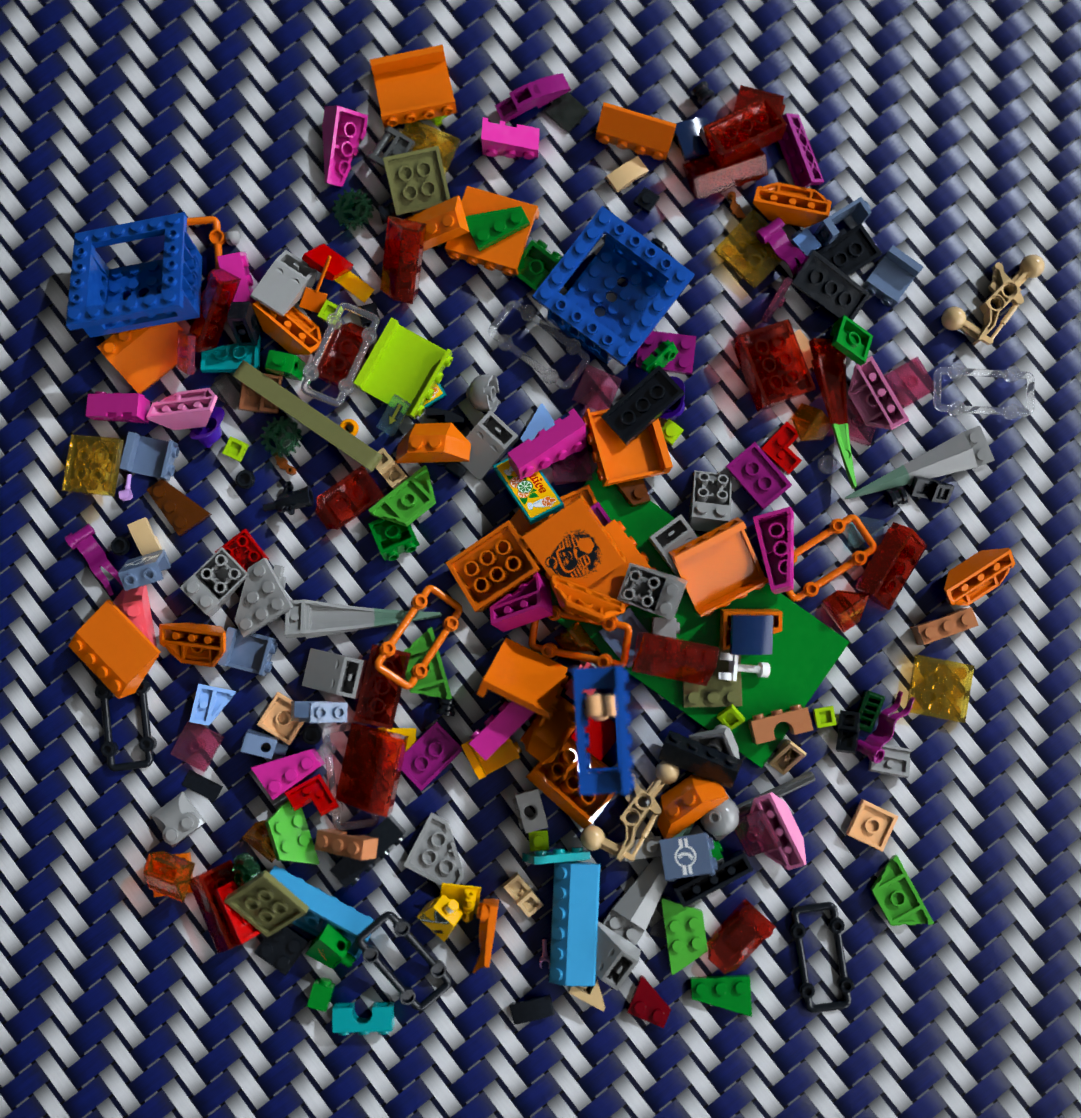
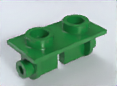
[641,340,679,374]

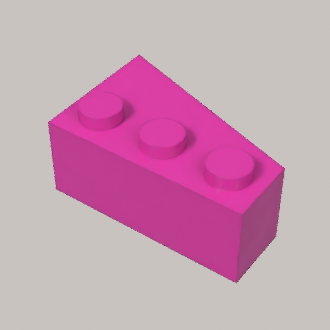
[481,117,540,159]
[217,252,257,308]
[86,391,151,424]
[490,572,553,632]
[251,748,325,800]

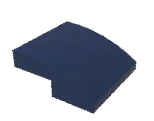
[674,117,719,161]
[730,614,773,655]

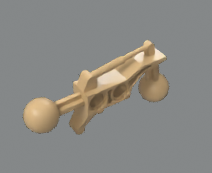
[941,255,1045,345]
[580,761,680,862]

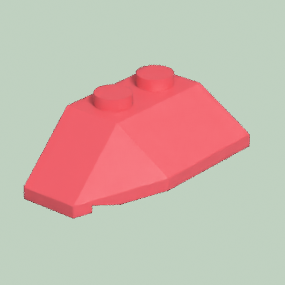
[113,585,159,658]

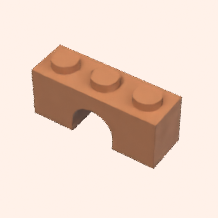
[911,607,979,645]
[748,704,814,745]
[315,829,378,860]

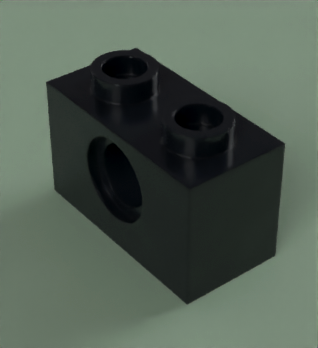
[227,302,261,346]

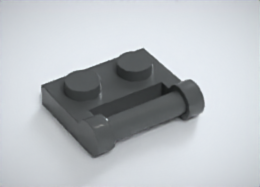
[367,125,415,169]

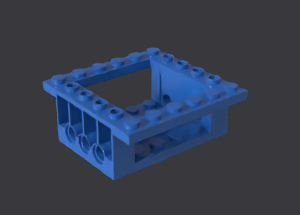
[532,206,695,367]
[66,212,202,338]
[573,666,635,795]

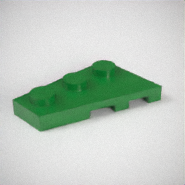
[465,206,530,251]
[690,975,752,1017]

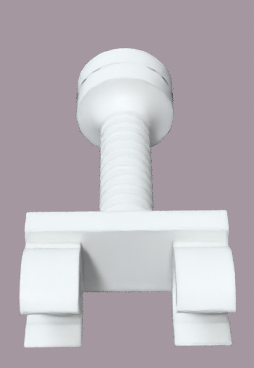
[718,652,770,681]

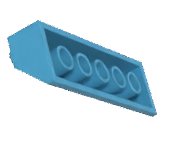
[549,861,600,986]
[270,866,374,960]

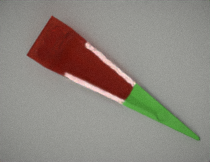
[809,338,857,489]

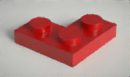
[761,421,802,475]
[285,774,338,816]

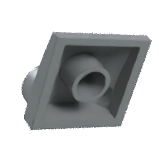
[689,725,739,759]
[151,792,206,847]

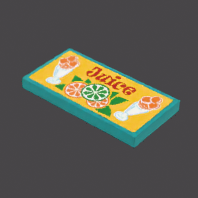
[493,458,564,525]

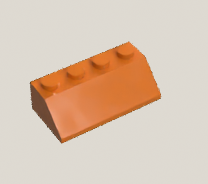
[595,102,677,160]
[389,195,470,259]

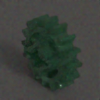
[332,188,374,230]
[260,416,303,458]
[233,853,261,887]

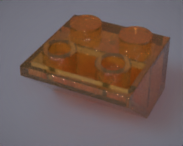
[143,851,195,902]

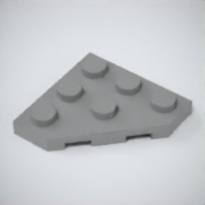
[235,558,294,638]
[403,812,465,886]

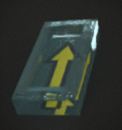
[377,394,411,437]

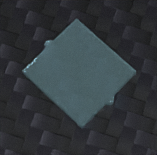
[846,516,885,552]

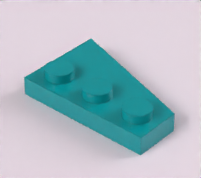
[201,336,261,373]
[522,847,591,865]

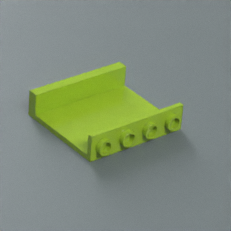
[353,317,453,420]

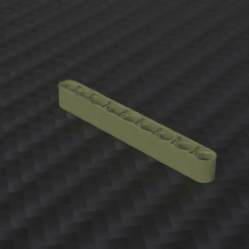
[232,360,383,472]

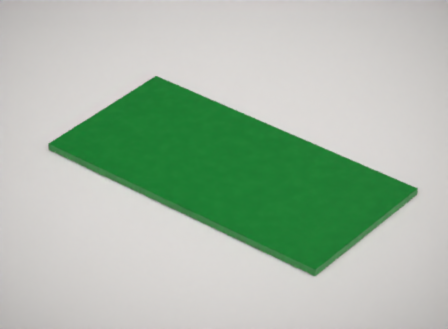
[514,466,849,768]

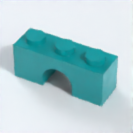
[332,1002,394,1036]

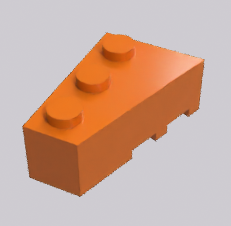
[720,609,783,650]

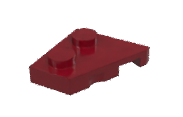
[627,975,671,1028]

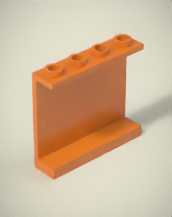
[370,45,457,128]

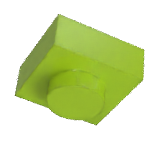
[317,299,344,326]
[662,419,684,446]
[222,436,249,462]
[717,704,745,730]
[813,706,837,728]
[528,829,549,852]

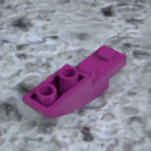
[495,73,571,123]

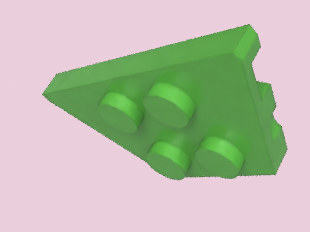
[368,465,436,527]
[400,627,453,700]
[265,799,320,865]
[870,854,934,926]
[660,897,708,975]

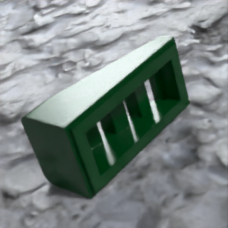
[857,690,885,733]

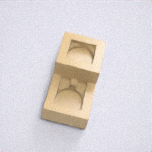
[606,156,649,193]
[376,448,408,490]
[127,517,162,556]
[502,872,544,918]

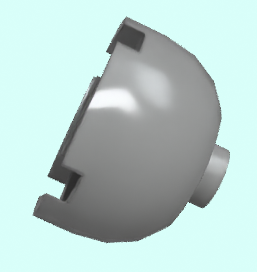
[466,375,499,412]
[700,799,740,836]

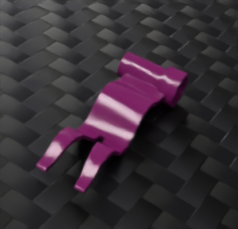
[755,217,806,276]
[64,524,124,596]
[857,691,915,763]

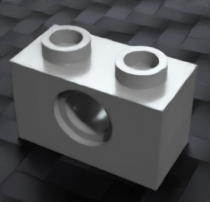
[513,788,548,833]

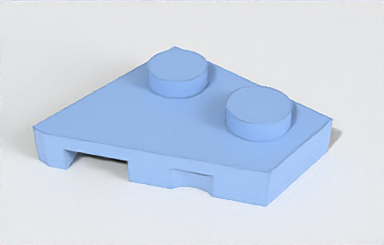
[520,403,555,443]
[189,684,236,726]

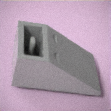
[250,250,317,317]
[460,410,519,481]
[689,470,732,532]
[648,515,697,577]
[180,547,249,616]
[617,563,688,620]
[302,648,367,699]
[596,921,641,991]

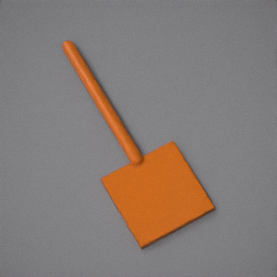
[299,255,331,313]

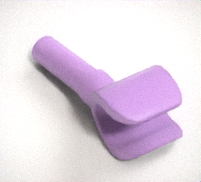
[118,474,133,501]
[539,939,550,969]

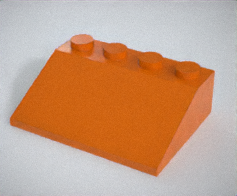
[97,322,199,394]
[446,520,544,612]
[68,600,161,699]
[526,737,615,829]

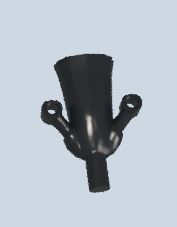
[263,481,314,515]

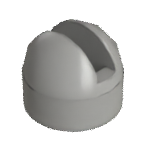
[224,231,240,246]

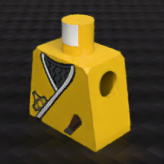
[416,894,464,942]

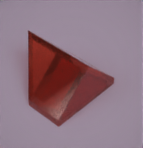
[822,590,869,633]

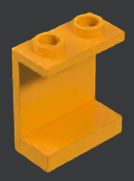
[461,734,522,780]

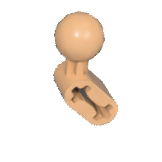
[585,695,616,721]

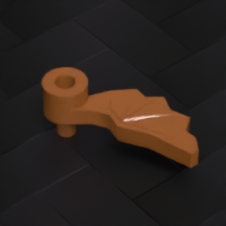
[727,191,747,220]
[275,449,296,475]

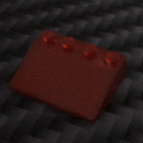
[731,319,816,412]
[335,723,408,817]

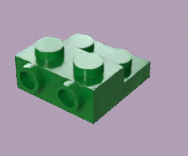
[516,239,563,291]
[830,315,873,366]
[368,518,420,561]

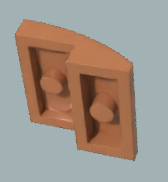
[238,373,283,414]

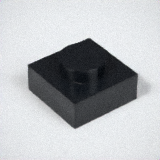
[634,187,660,214]
[357,302,381,327]

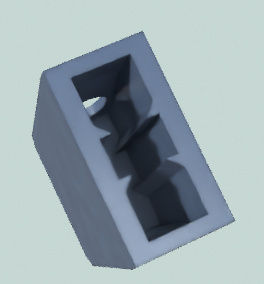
[240,729,288,759]

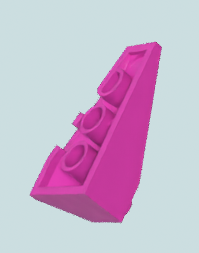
[322,106,368,187]

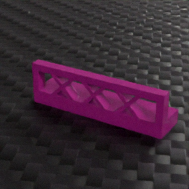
[772,113,824,188]

